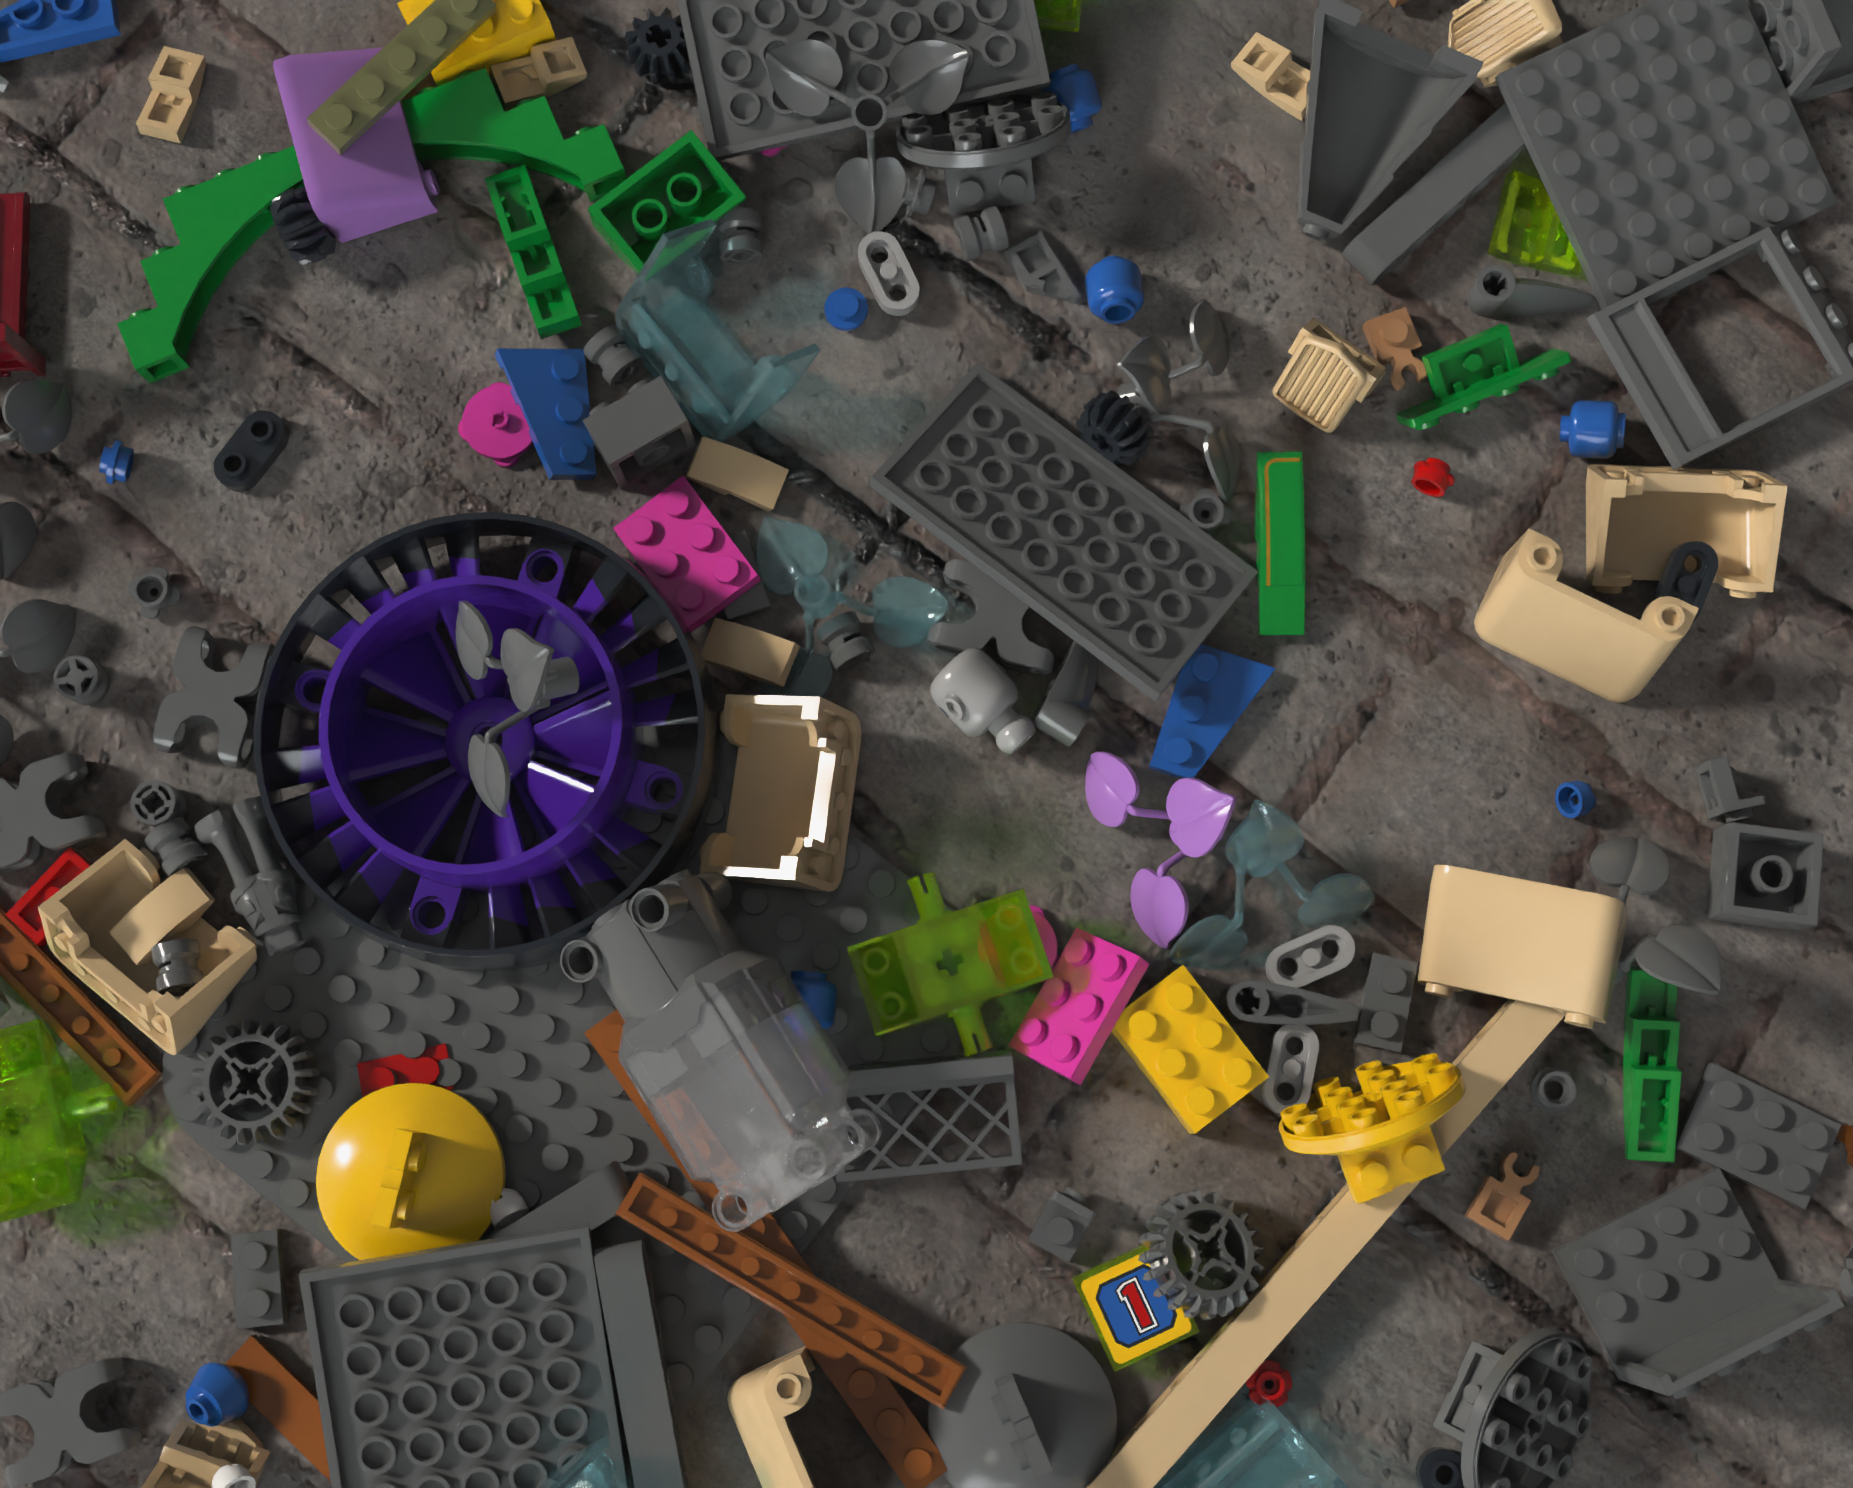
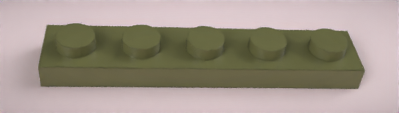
[307,0,496,155]

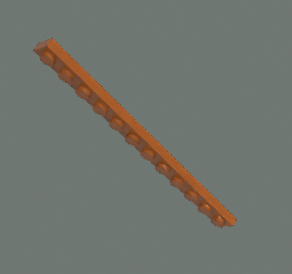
[584,1009,947,1488]

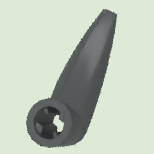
[1467,264,1593,317]
[1031,640,1098,747]
[1219,980,1359,1025]

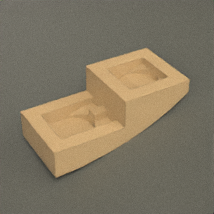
[1231,32,1310,121]
[489,37,587,111]
[136,46,206,144]
[685,437,789,512]
[701,618,800,687]
[109,868,215,965]

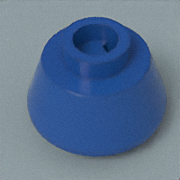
[185,1363,249,1427]

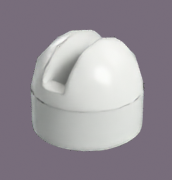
[490,1188,529,1229]
[211,1464,256,1488]

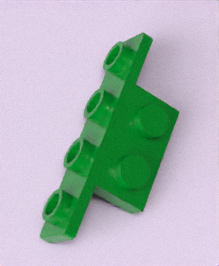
[1396,324,1572,430]

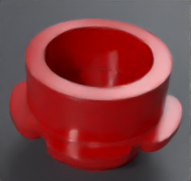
[1411,458,1455,497]
[1246,1360,1292,1408]

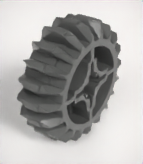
[190,1019,320,1145]
[1138,1190,1265,1320]

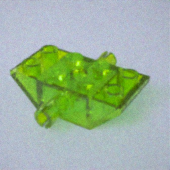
[847,871,1054,1057]
[0,1019,117,1223]

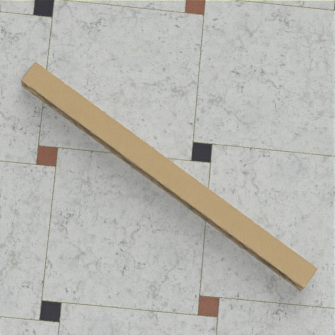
[1086,999,1565,1488]

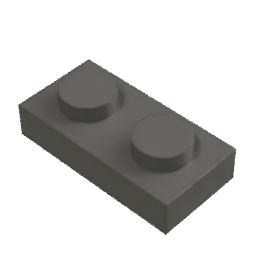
[1353,953,1418,1053]
[231,1229,288,1329]

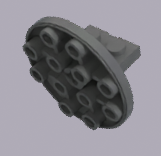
[896,92,1071,215]
[928,1322,1117,1488]
[1433,1327,1593,1488]

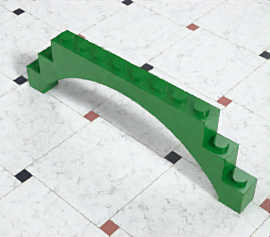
[117,68,627,384]

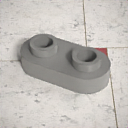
[858,231,920,316]
[1265,925,1355,988]
[1262,1024,1319,1114]

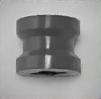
[54,655,110,706]

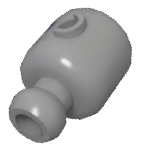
[930,648,1036,755]

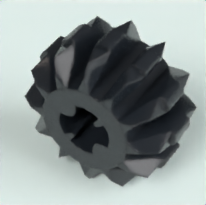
[625,7,690,85]
[270,186,336,265]
[1076,390,1155,467]

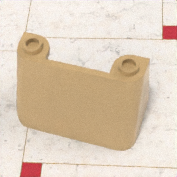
[1586,464,1788,598]
[1474,529,1699,703]
[700,694,861,892]
[38,839,257,1055]
[1417,865,1628,1028]
[727,1346,816,1488]

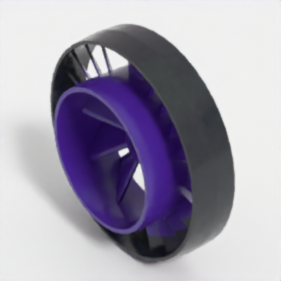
[254,512,720,971]

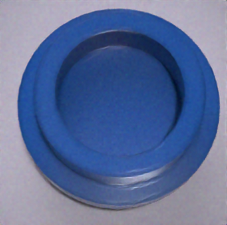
[824,287,868,331]
[99,440,134,485]

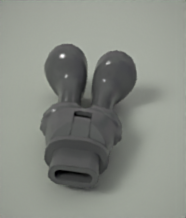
[194,796,305,956]

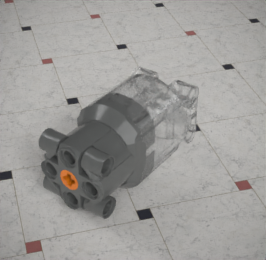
[560,869,881,1232]

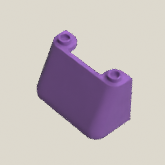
[273,47,440,243]

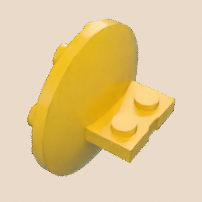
[1279,1053,1466,1204]
[316,1083,506,1260]

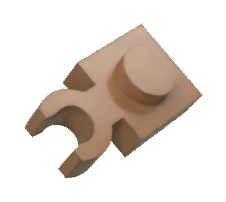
[1362,307,1427,391]
[1464,1152,1540,1241]

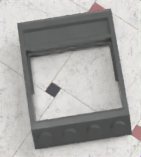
[1586,226,1853,470]

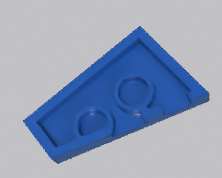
[494,348,596,480]

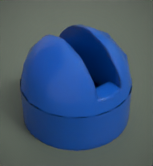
[1555,780,1597,818]

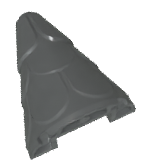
[1297,0,1484,242]

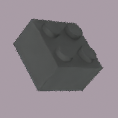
[583,376,697,490]
[1706,822,1824,931]

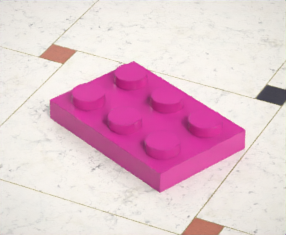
[613,476,762,633]
[1008,927,1149,1085]

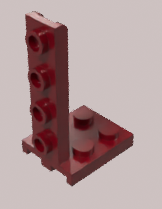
[0,192,46,377]

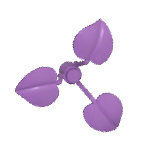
[1085,751,1237,949]

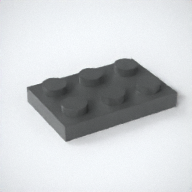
[1675,1063,1841,1210]

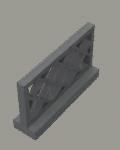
[826,1049,1022,1183]

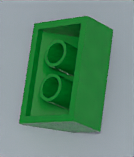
[588,130,746,278]

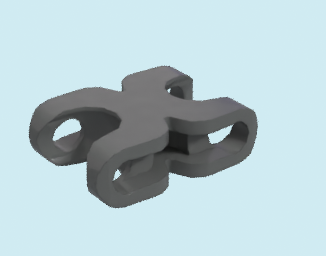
[926,559,1055,676]
[153,626,275,769]
[0,753,108,877]
[0,1356,144,1488]

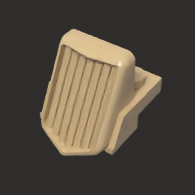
[1448,0,1563,88]
[1272,318,1387,433]
[142,1418,271,1488]

